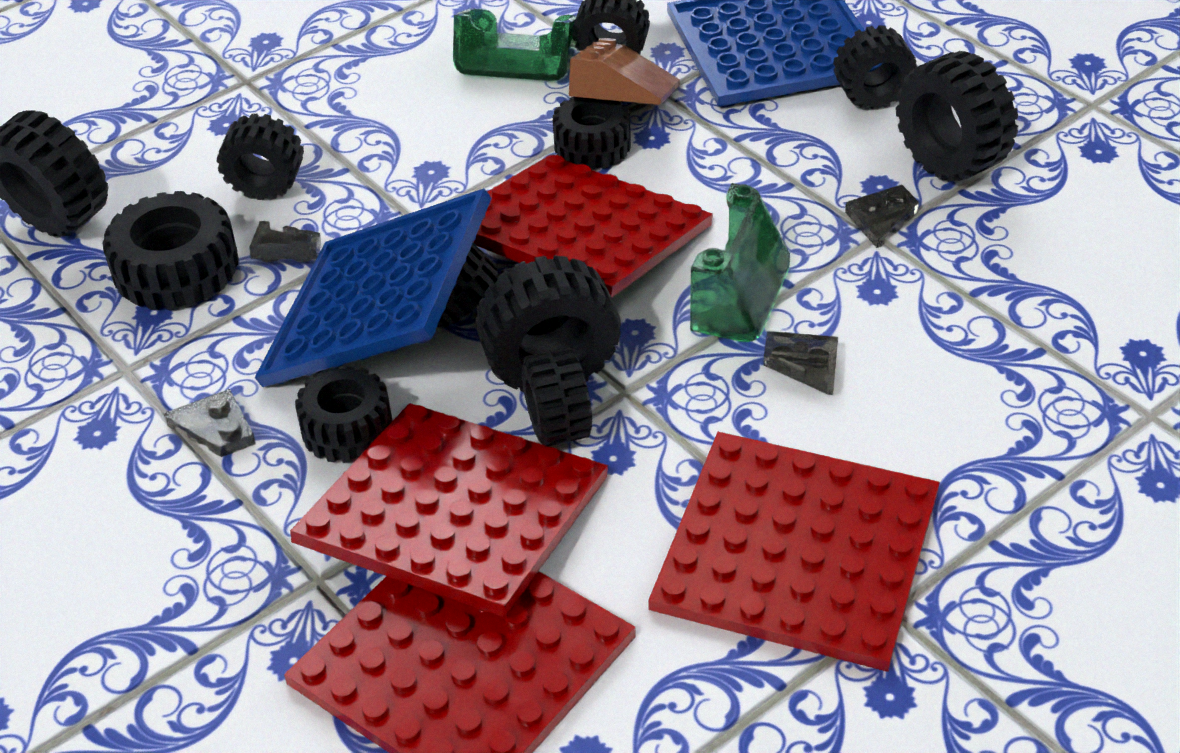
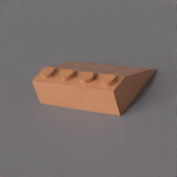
[569,38,680,105]

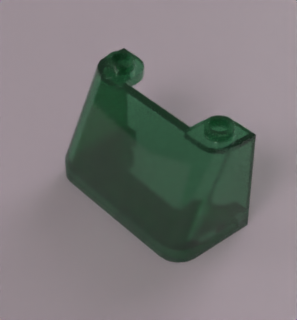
[453,8,577,81]
[690,183,790,342]

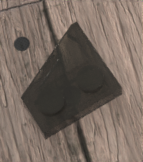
[845,185,919,248]
[249,221,321,262]
[763,331,838,395]
[163,389,256,457]

